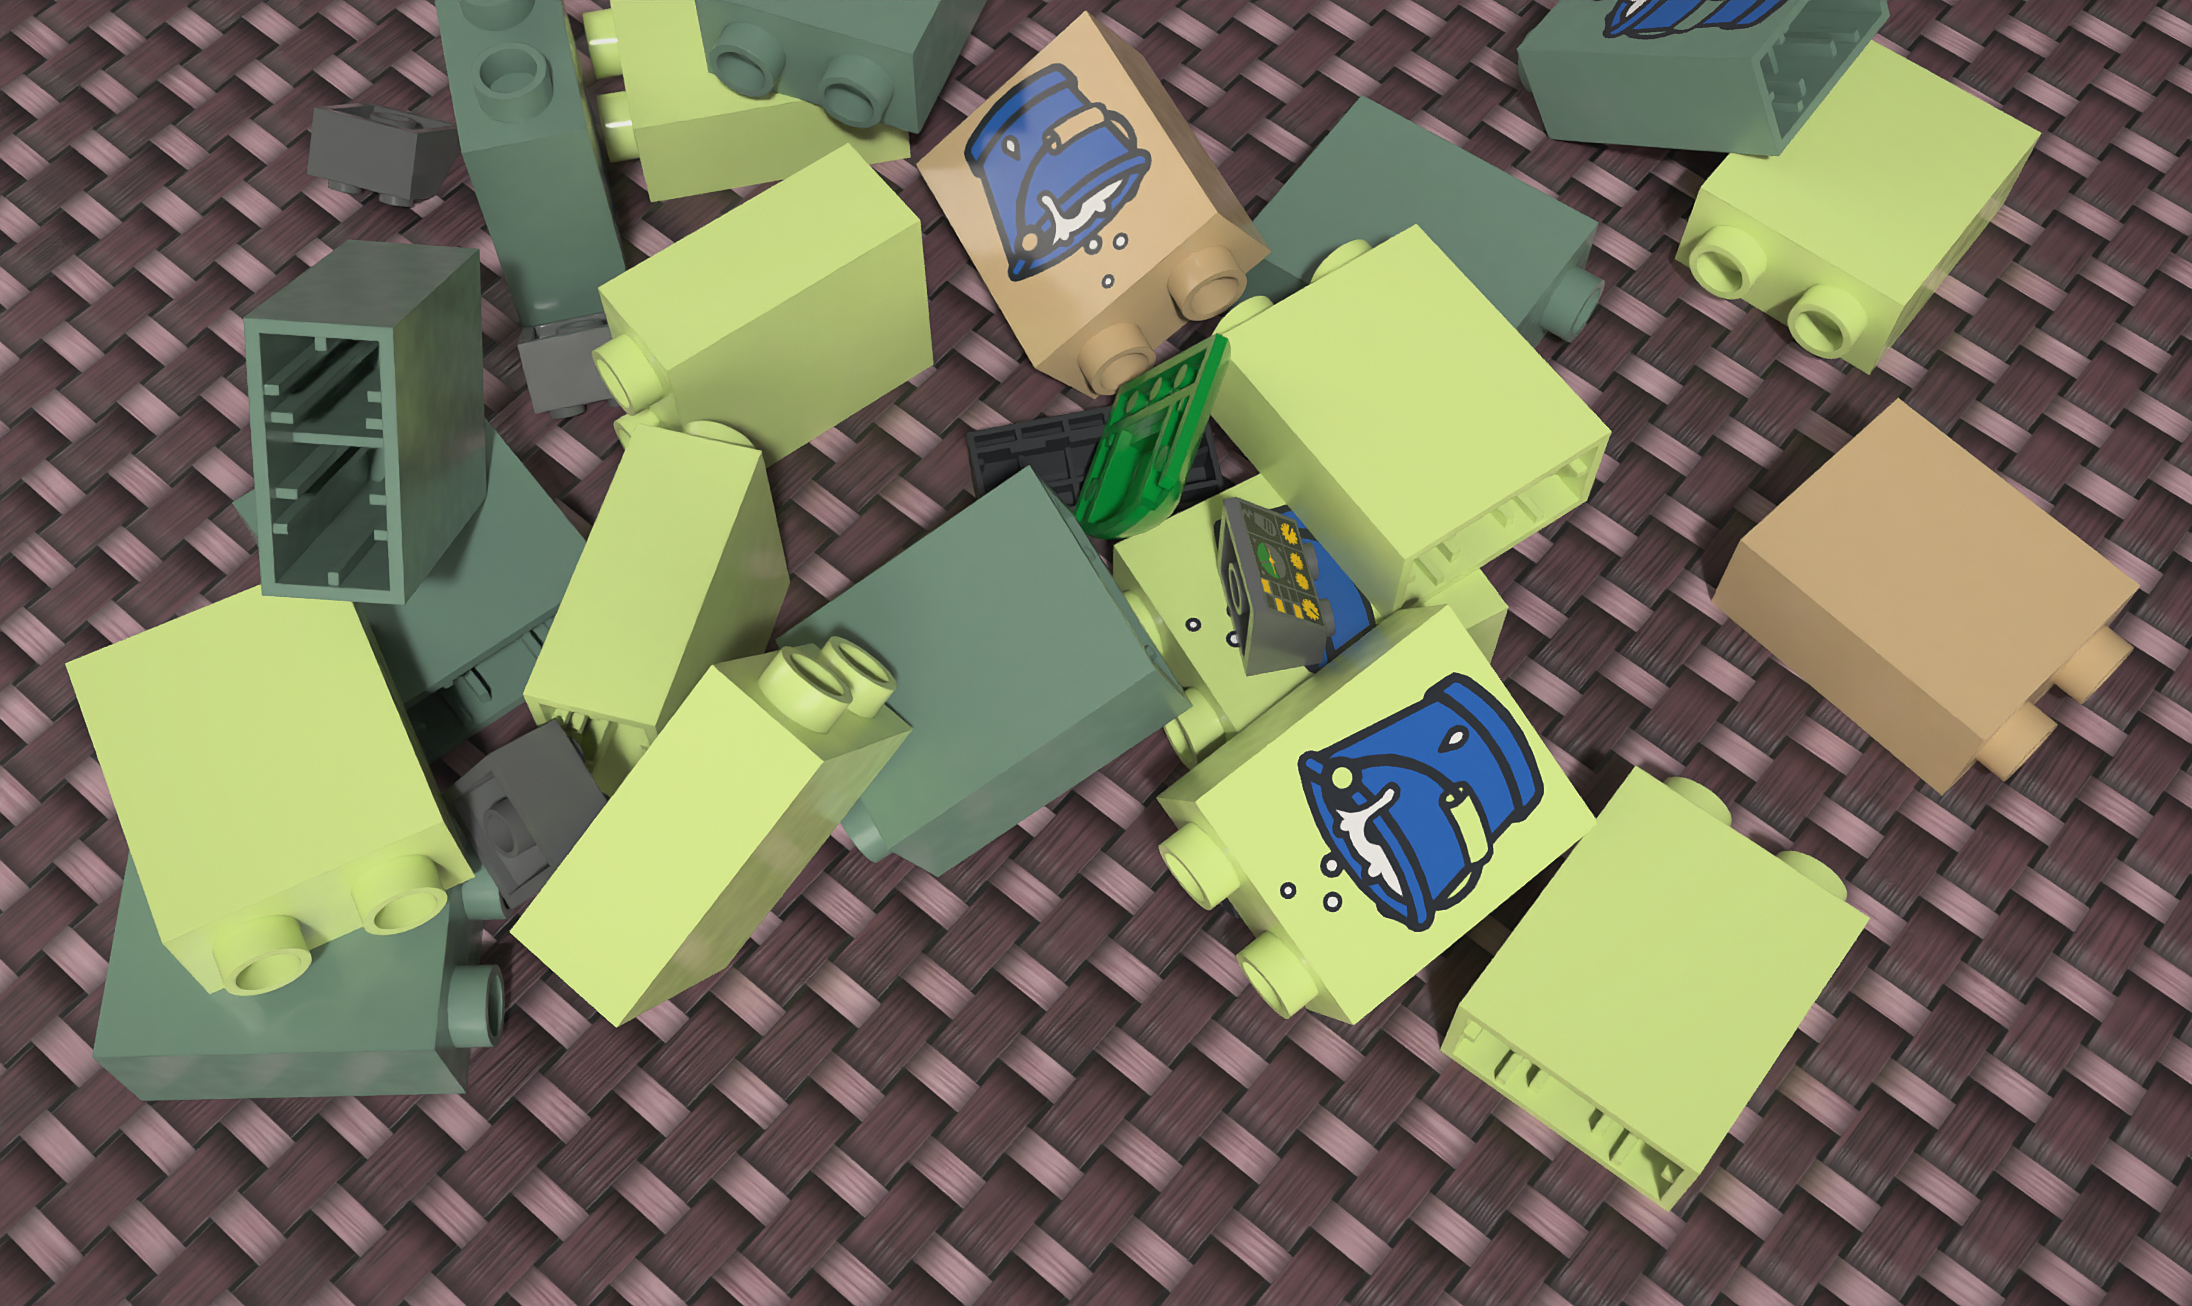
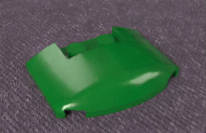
[1073,333,1231,540]

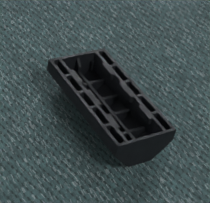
[966,405,1225,519]

